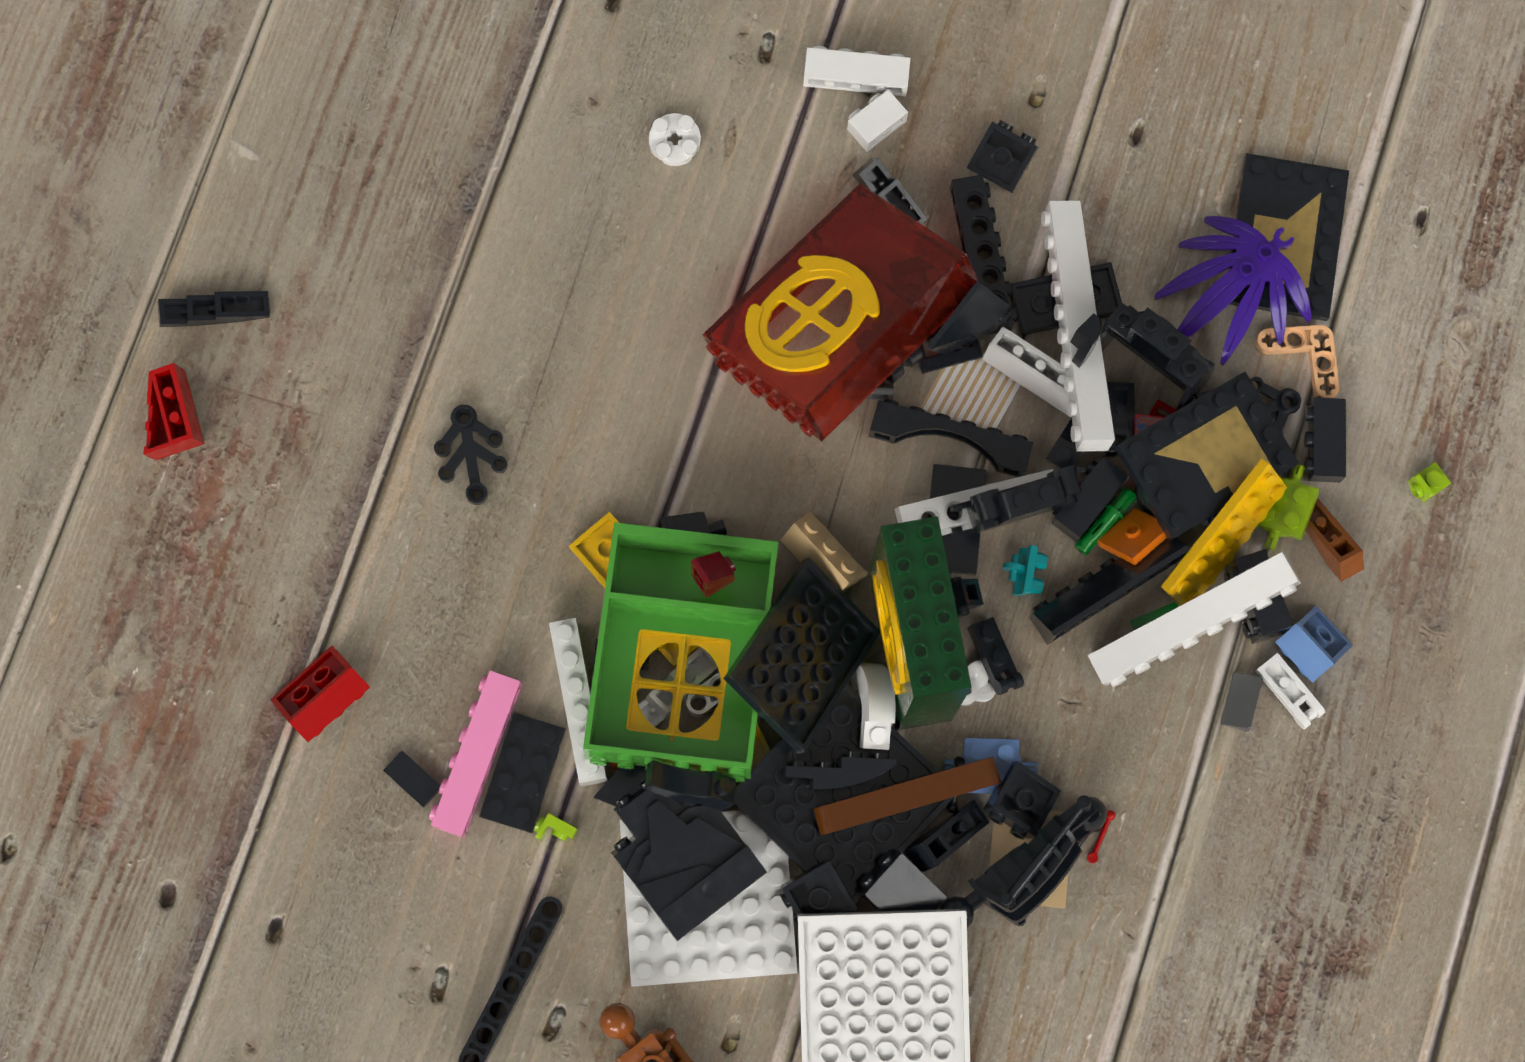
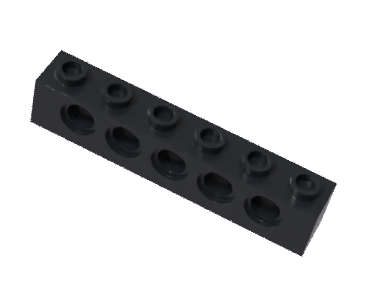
[950,174,1017,335]

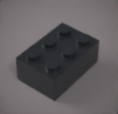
[1224,549,1294,644]

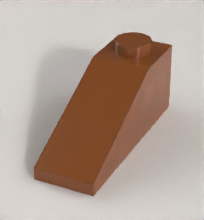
[1306,498,1364,582]

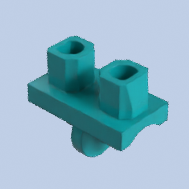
[1002,545,1048,596]

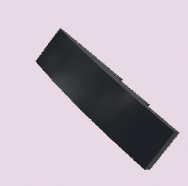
[158,291,270,327]

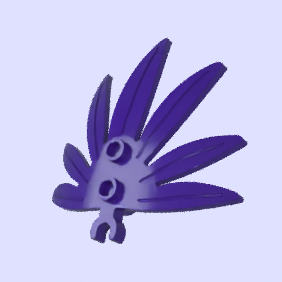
[1154,216,1311,366]

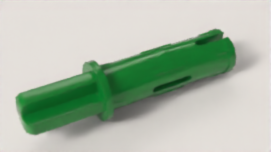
[1074,488,1137,556]

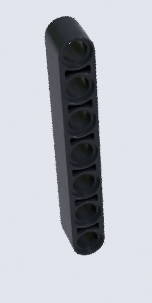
[458,896,564,1062]

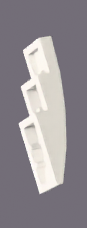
[639,647,718,728]

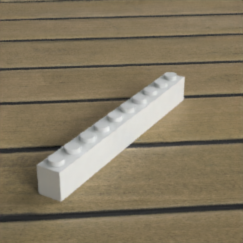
[1041,201,1115,451]

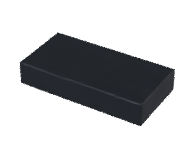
[383,751,440,808]

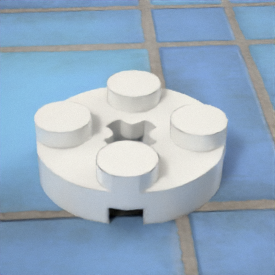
[649,113,701,166]

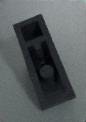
[904,800,990,872]

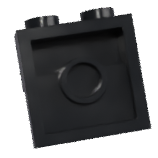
[967,120,1039,193]
[984,761,1061,840]
[780,859,858,927]

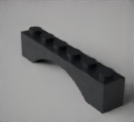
[869,399,1033,477]

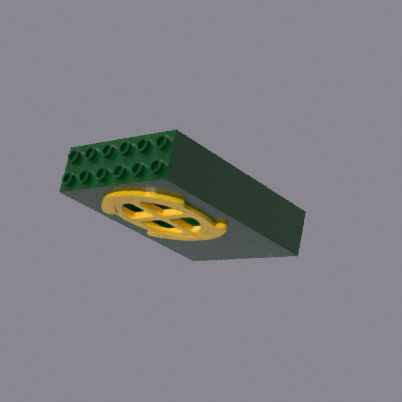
[868,516,972,730]

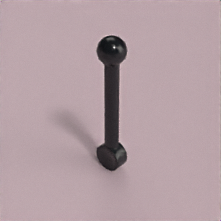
[947,756,965,813]

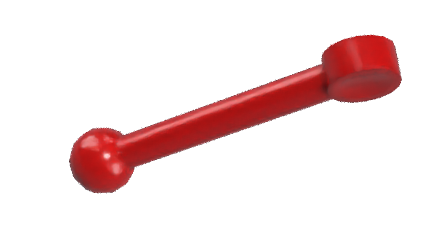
[1087,810,1116,864]

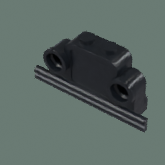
[950,465,1086,534]

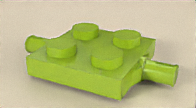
[1256,464,1320,551]

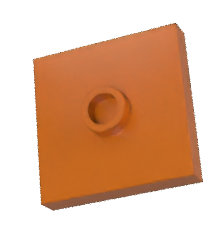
[1097,508,1167,565]

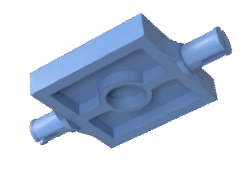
[944,738,1038,794]

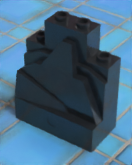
[1100,302,1215,411]
[611,779,767,941]

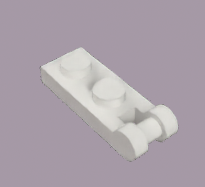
[1255,653,1325,730]

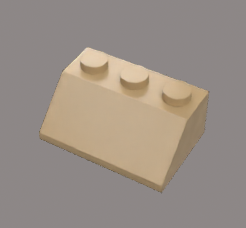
[780,511,869,593]

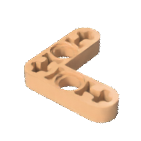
[1255,325,1339,398]

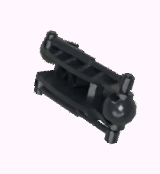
[940,795,1107,928]

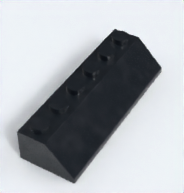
[1030,537,1190,645]

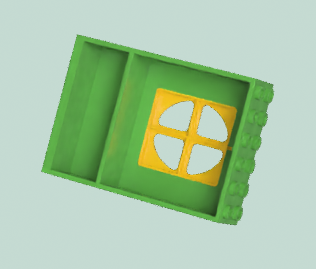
[583,522,779,782]

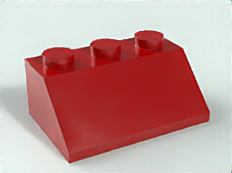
[270,645,370,742]

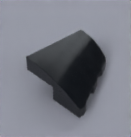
[1070,313,1102,368]

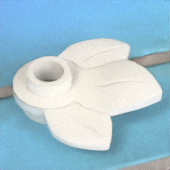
[961,660,995,706]

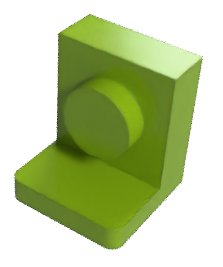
[1407,462,1451,503]
[534,813,579,841]

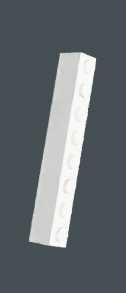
[1088,552,1301,687]

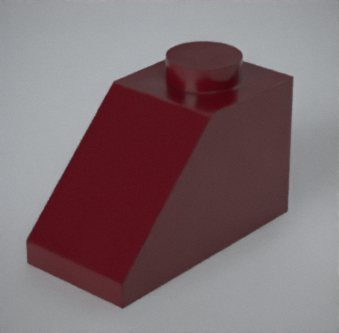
[691,551,736,598]

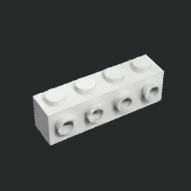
[803,46,911,97]
[982,327,1069,415]

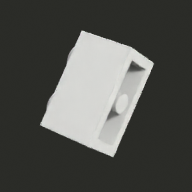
[847,90,908,152]

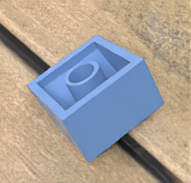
[1275,606,1353,683]

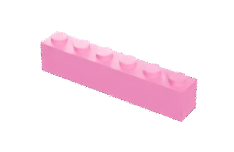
[429,671,523,839]

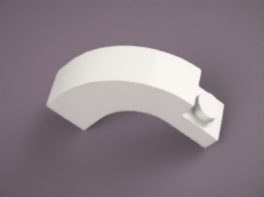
[850,662,895,750]

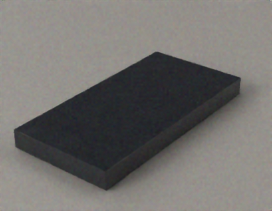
[1010,262,1122,336]
[928,464,987,576]

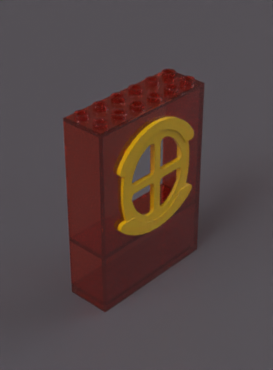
[702,184,979,442]

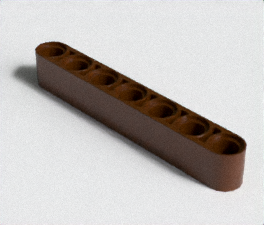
[813,756,1002,835]

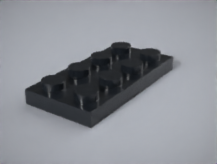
[479,713,566,834]

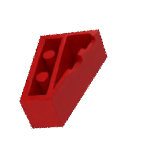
[143,363,205,461]

